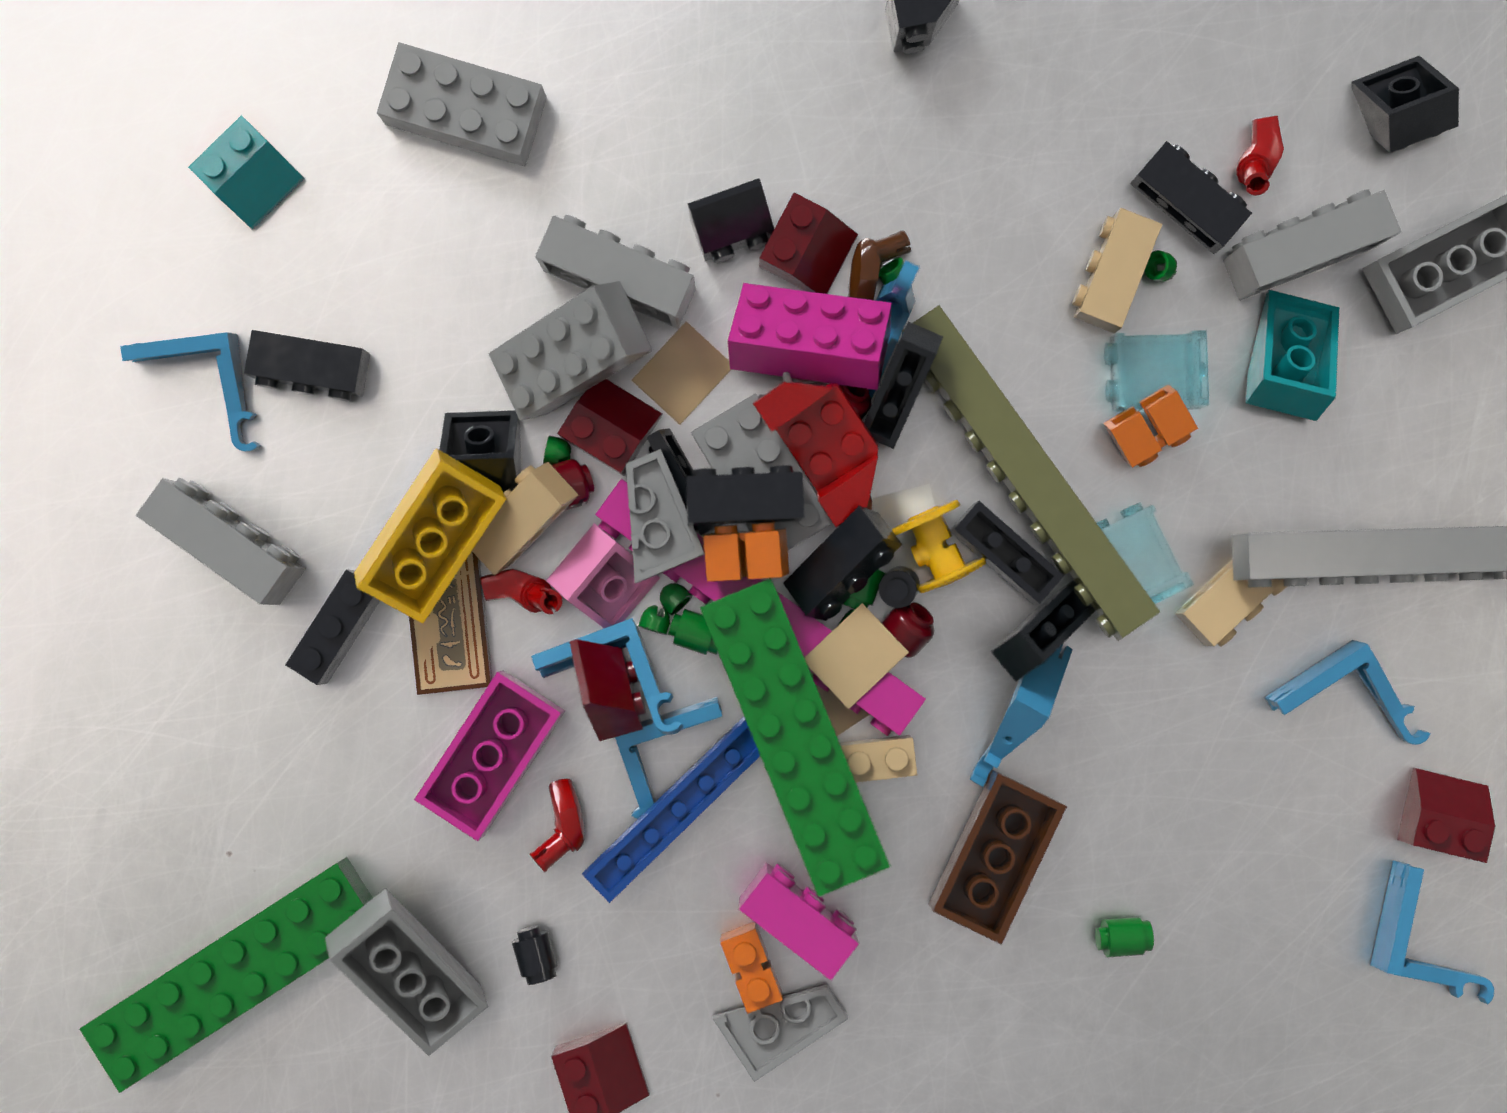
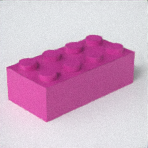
[728,283,892,390]
[414,670,565,841]

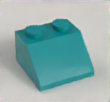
[188,115,305,230]

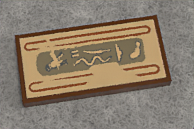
[409,551,492,695]

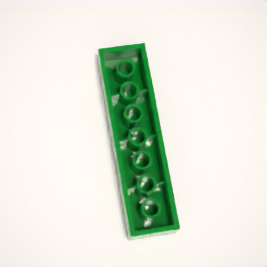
[700,578,891,897]
[79,857,373,1093]

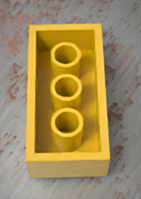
[354,448,506,624]

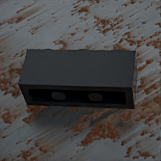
[1130,141,1252,254]
[864,322,943,449]
[244,330,370,401]
[685,465,804,526]
[950,501,1064,604]
[783,506,903,621]
[285,569,380,685]
[991,580,1095,681]

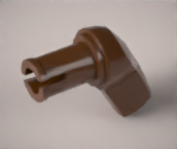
[848,230,911,300]

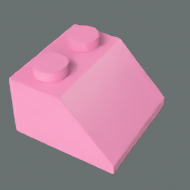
[546,523,660,628]

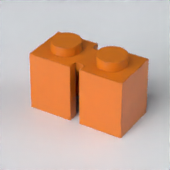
[1103,385,1198,468]
[703,522,789,582]
[720,922,783,1014]

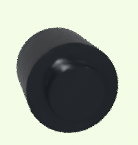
[879,566,920,608]
[512,925,558,985]

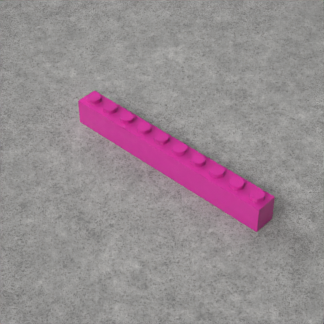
[595,478,926,736]

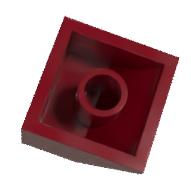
[759,192,858,294]
[557,379,663,476]
[569,639,646,742]
[1397,768,1495,863]
[551,1022,650,1113]

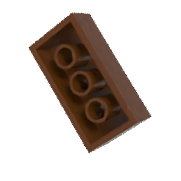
[928,770,1067,945]

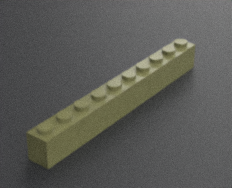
[902,305,1160,641]

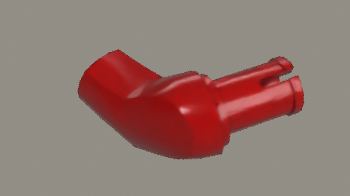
[1236,115,1284,196]
[480,569,562,614]
[529,778,584,872]

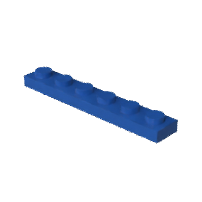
[582,717,760,903]

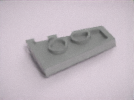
[626,449,705,584]
[713,984,848,1082]

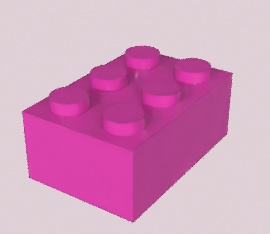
[739,862,859,981]

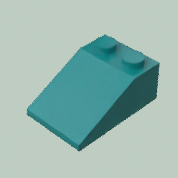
[1245,289,1340,421]

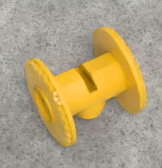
[892,500,986,593]

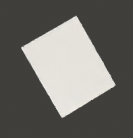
[872,484,935,573]

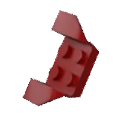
[753,382,879,527]

